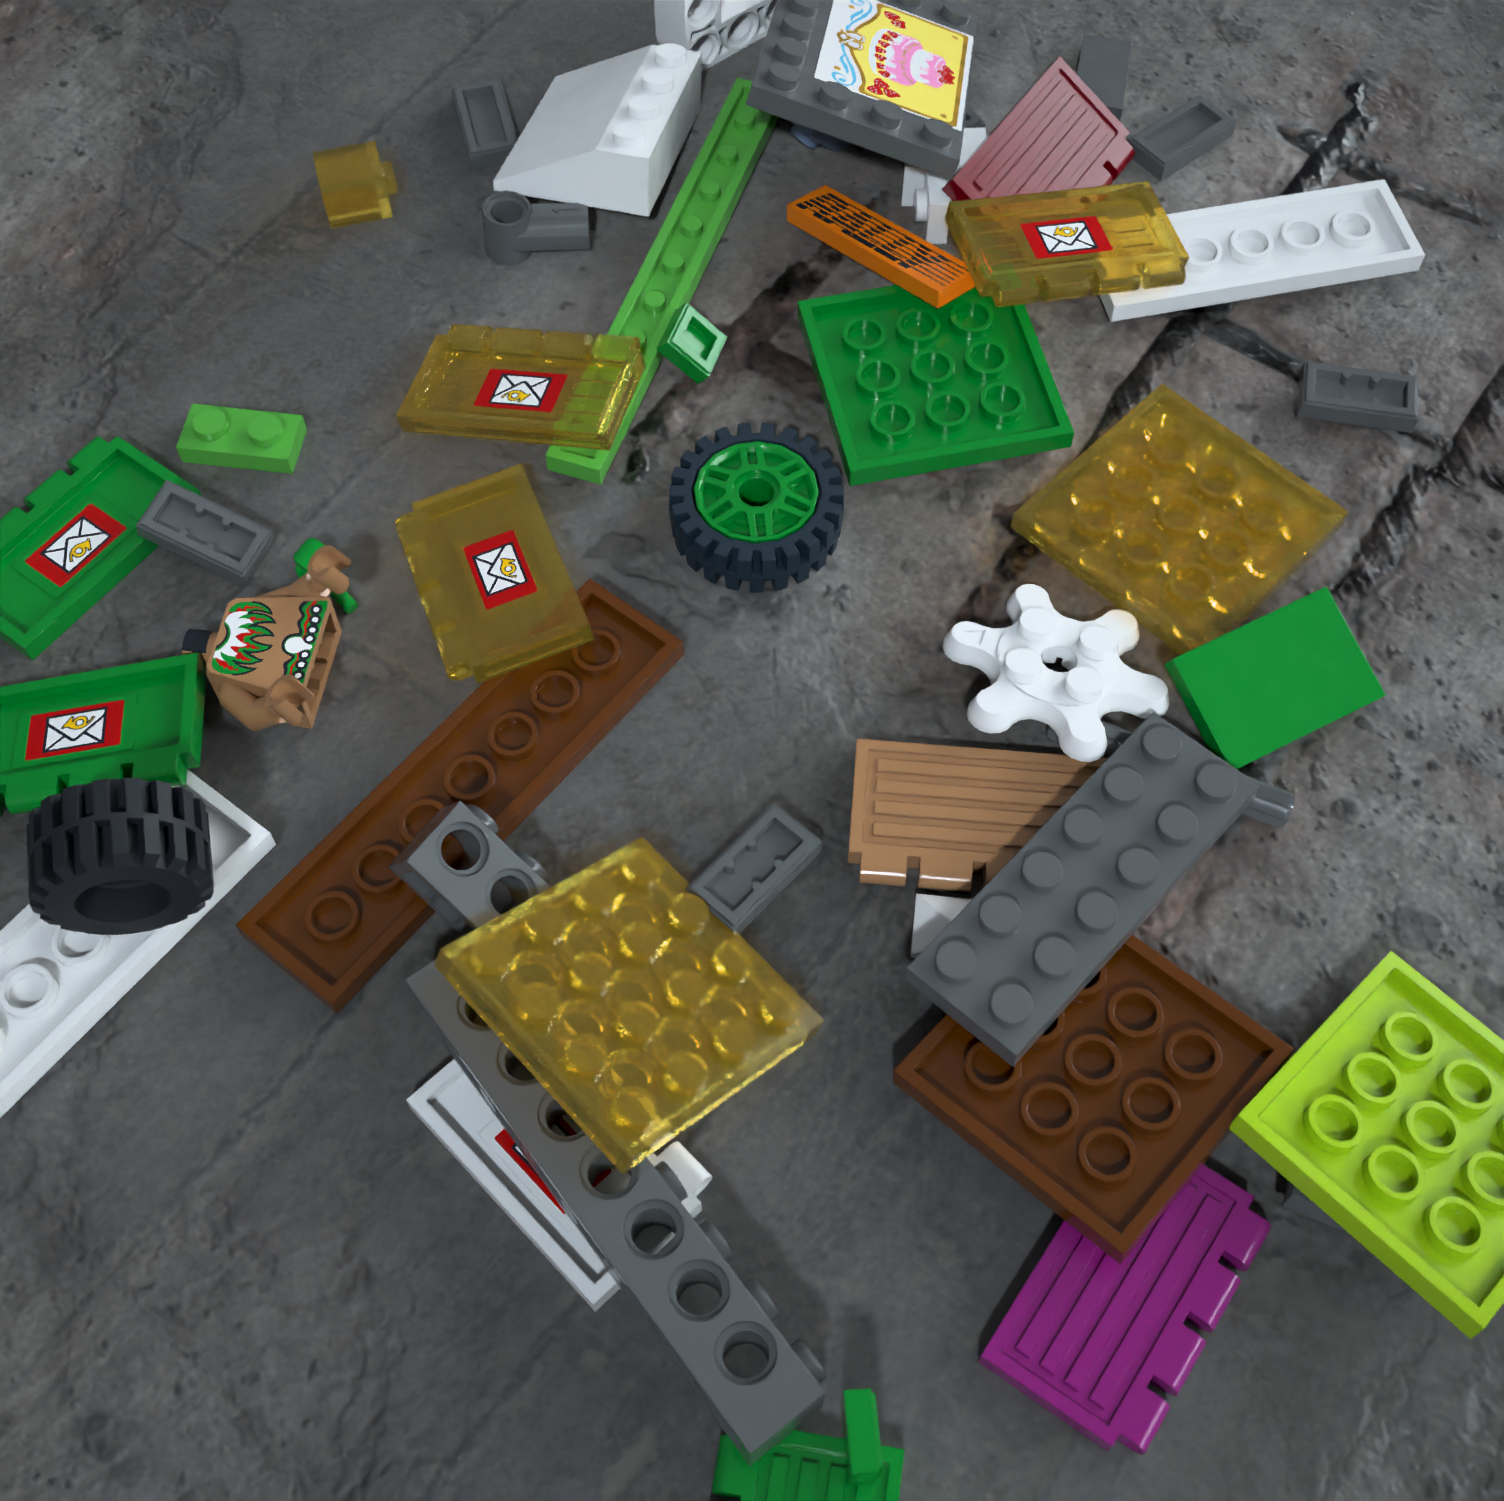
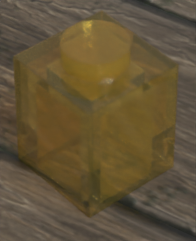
[312,141,398,229]

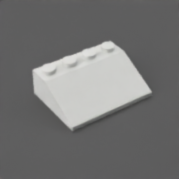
[493,43,702,217]

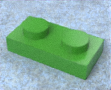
[176,404,307,474]

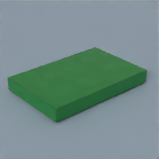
[1164,586,1386,769]

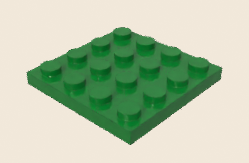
[797,266,1074,486]

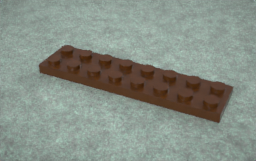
[236,579,684,1014]

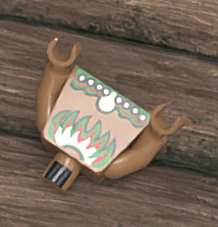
[182,545,351,731]

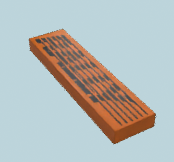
[787,185,978,309]

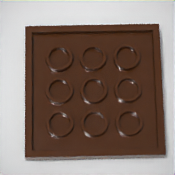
[893,934,1294,1265]

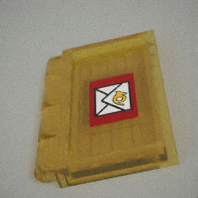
[945,181,1189,307]
[396,324,646,451]
[394,464,595,684]

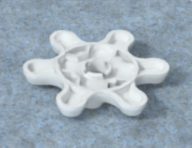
[943,584,1169,762]

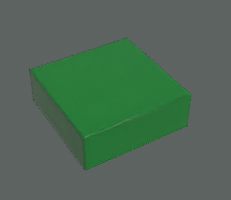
[656,302,727,384]
[840,1388,883,1486]

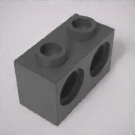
[388,801,557,953]

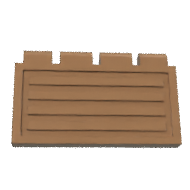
[847,739,1108,892]

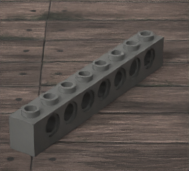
[405,933,826,1466]

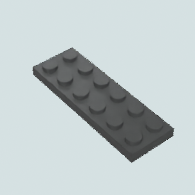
[905,712,1260,1067]

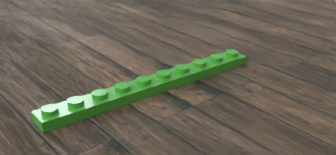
[545,77,779,485]

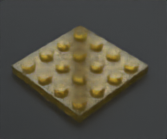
[1011,384,1349,655]
[435,837,824,1174]

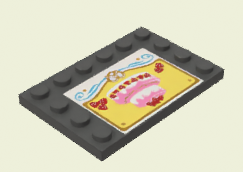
[745,0,979,180]

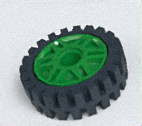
[669,422,844,593]

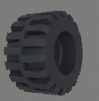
[27,778,214,935]

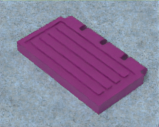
[978,1164,1271,1455]

